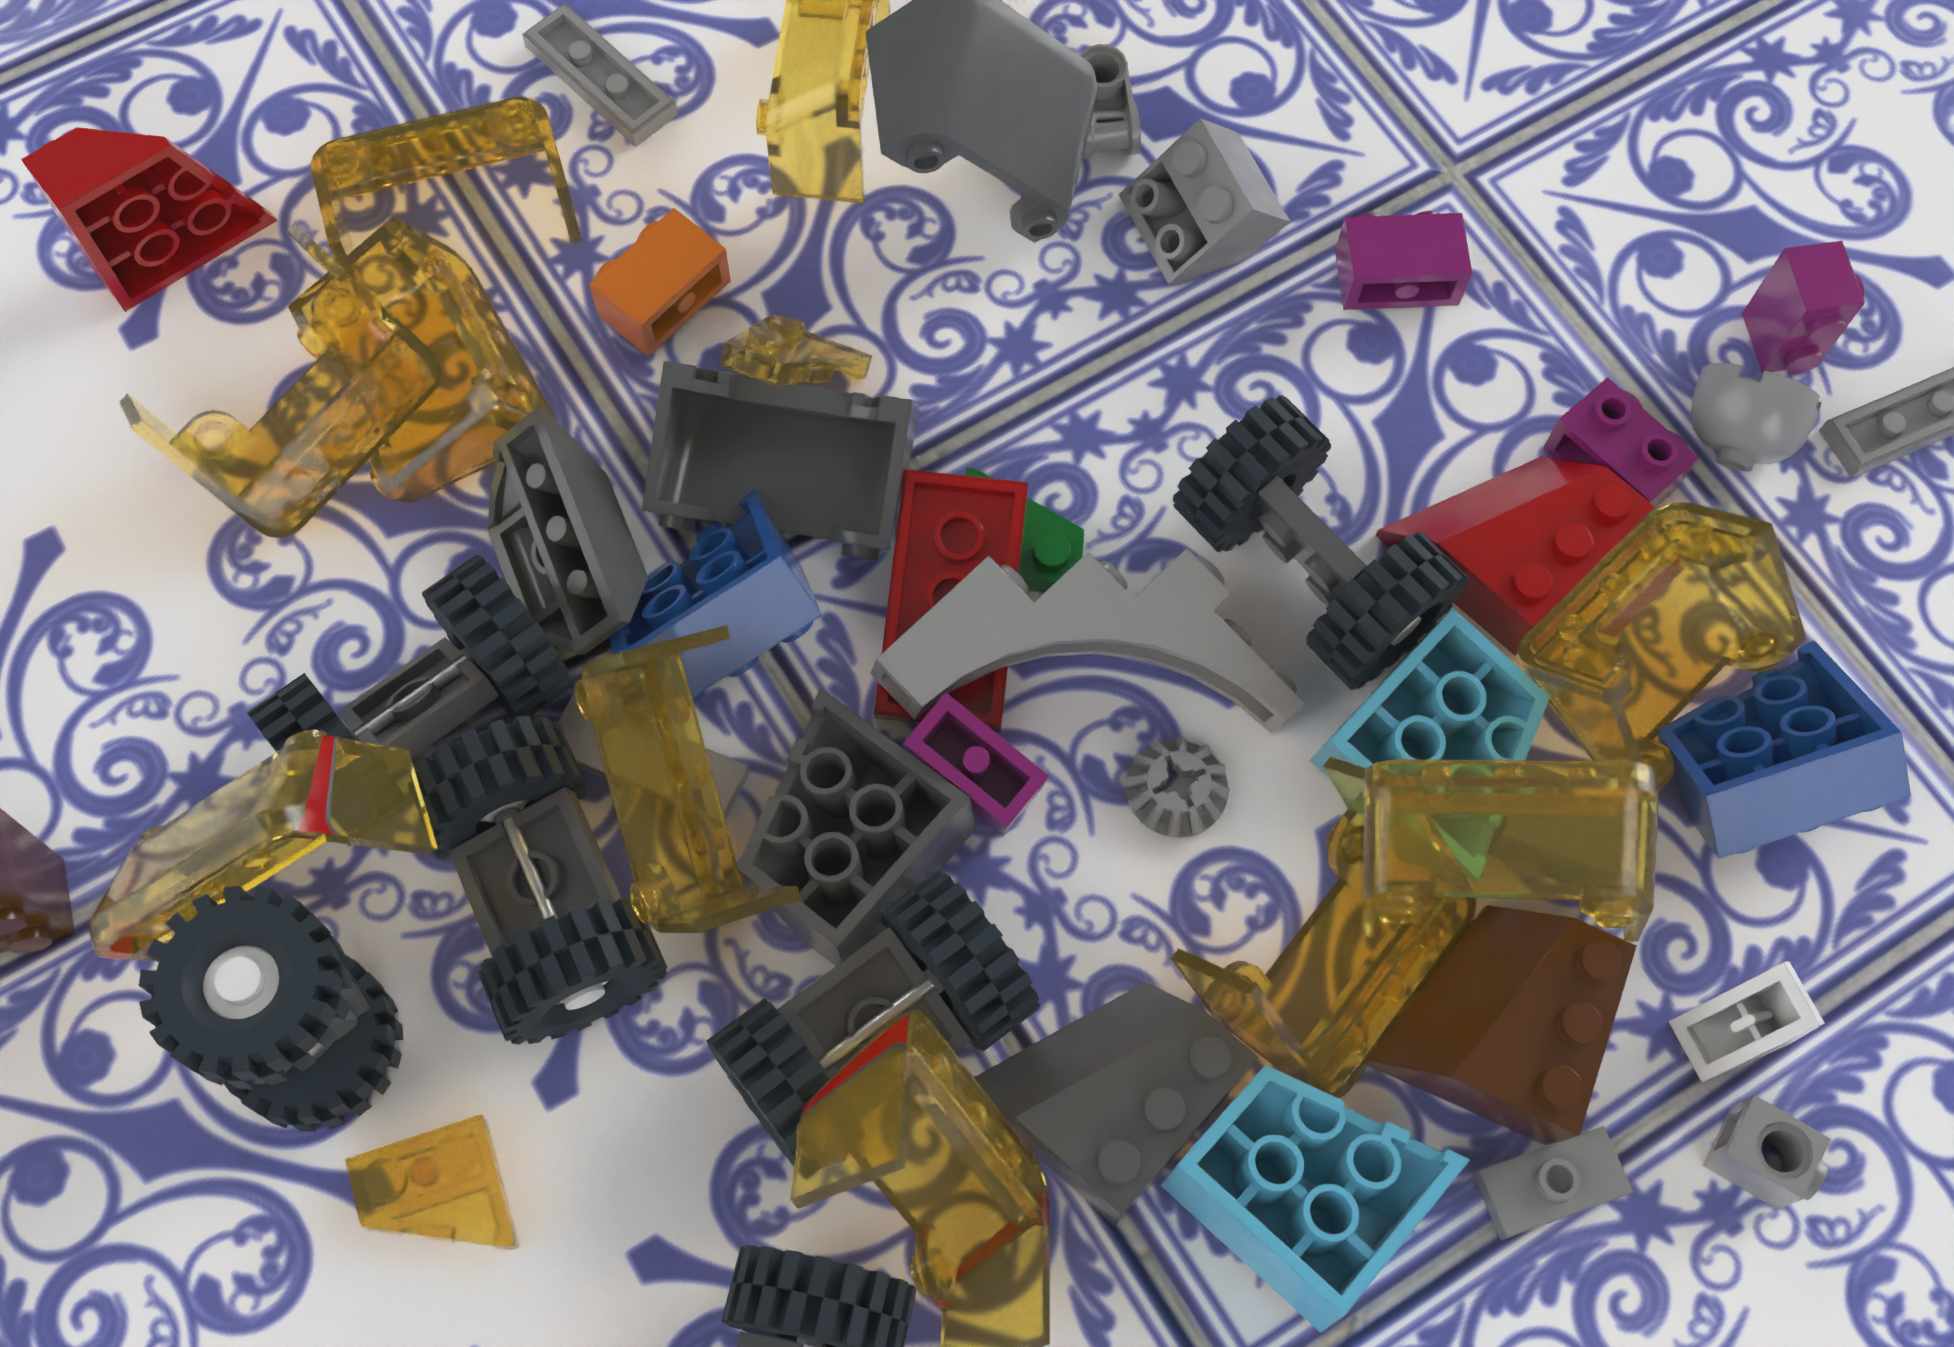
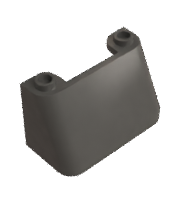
[865,0,1098,243]
[642,361,920,560]

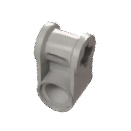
[1080,44,1141,159]

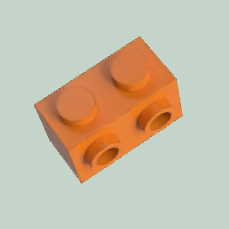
[589,208,731,357]

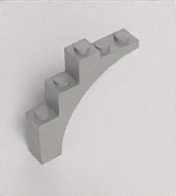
[870,548,1306,733]

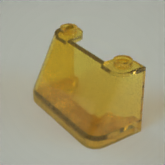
[288,216,557,503]
[1518,502,1807,803]

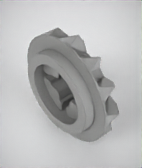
[1126,735,1230,838]

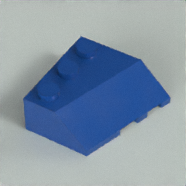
[610,489,822,720]
[1657,640,1911,859]

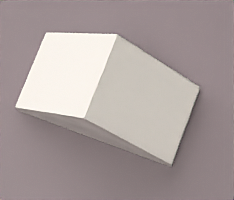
[1668,961,1825,1083]

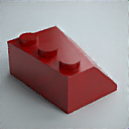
[21,127,278,312]
[1375,456,1655,656]

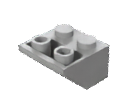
[1118,118,1291,286]

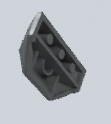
[487,407,648,655]

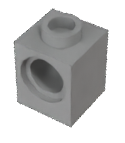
[1702,1094,1831,1210]

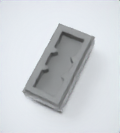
[1473,1126,1633,1240]

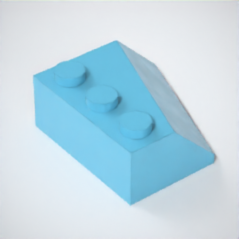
[1309,608,1550,881]
[1160,1065,1470,1333]

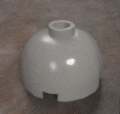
[1691,363,1822,472]

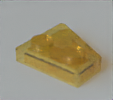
[719,315,872,386]
[345,1114,520,1250]

